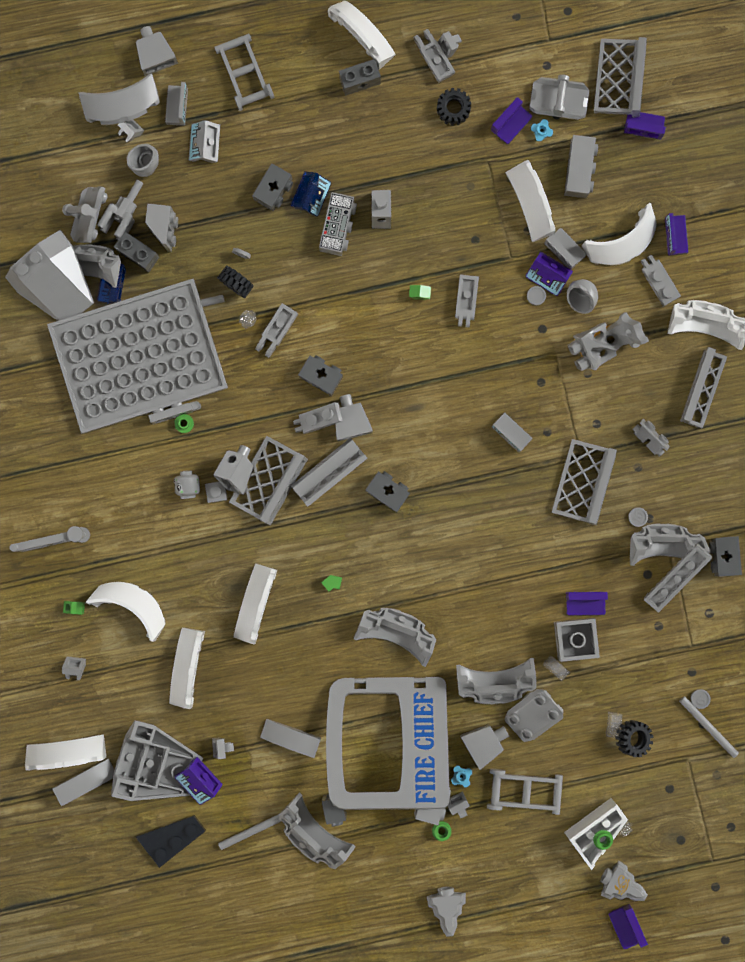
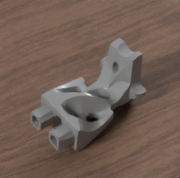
[568,312,649,371]

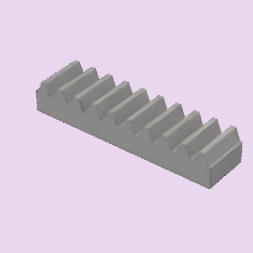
[644,543,712,613]

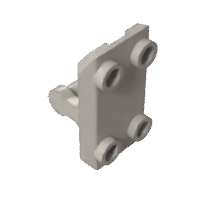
[529,75,589,120]
[62,186,107,243]
[505,689,563,742]

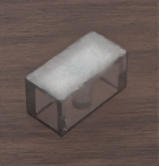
[542,656,570,681]
[606,712,623,738]

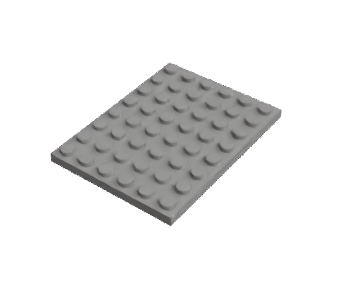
[47,279,228,434]

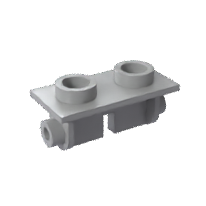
[633,419,670,457]

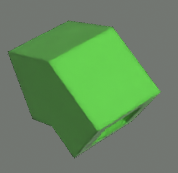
[409,285,431,300]
[321,575,342,592]
[63,601,85,615]

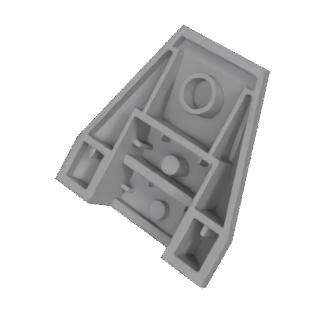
[5,230,94,321]
[111,720,203,801]

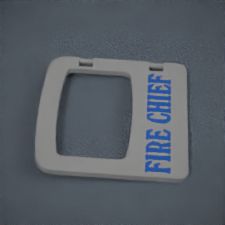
[326,677,450,810]

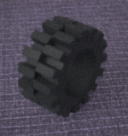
[437,88,471,126]
[217,265,254,298]
[615,720,654,757]

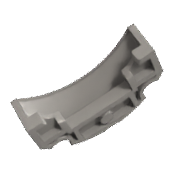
[79,73,160,125]
[73,245,121,288]
[630,524,710,566]
[354,608,436,667]
[456,658,537,704]
[279,793,355,869]

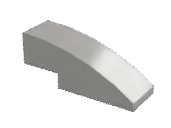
[260,719,321,758]
[53,758,114,806]

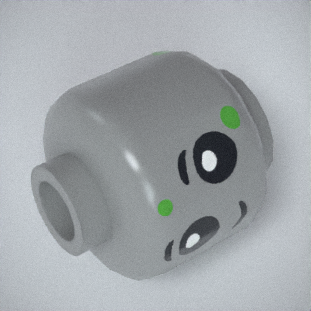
[174,471,200,499]

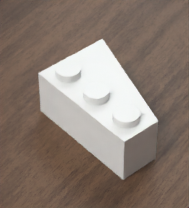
[564,798,628,870]

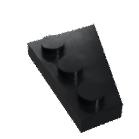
[136,815,206,868]

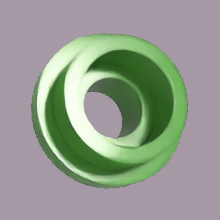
[175,414,194,433]
[432,821,452,841]
[593,830,613,850]

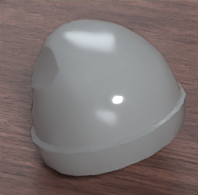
[127,144,159,177]
[567,279,598,314]

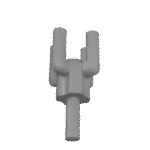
[97,180,143,240]

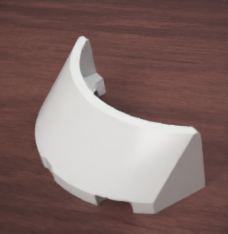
[328,1,396,70]
[505,160,555,242]
[582,203,657,266]
[668,300,745,350]
[234,563,277,644]
[86,582,165,642]
[169,628,205,709]
[25,735,106,770]

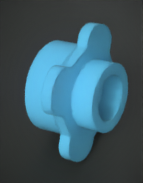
[531,119,553,141]
[451,766,472,787]

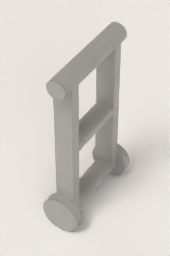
[214,34,275,111]
[10,526,90,552]
[487,769,563,815]

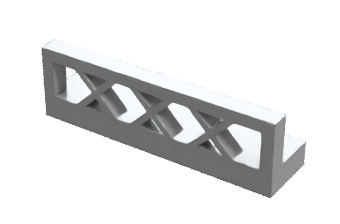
[680,347,727,429]
[291,438,367,507]

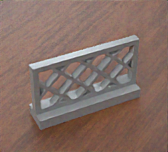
[594,37,647,117]
[229,436,308,526]
[552,439,617,526]

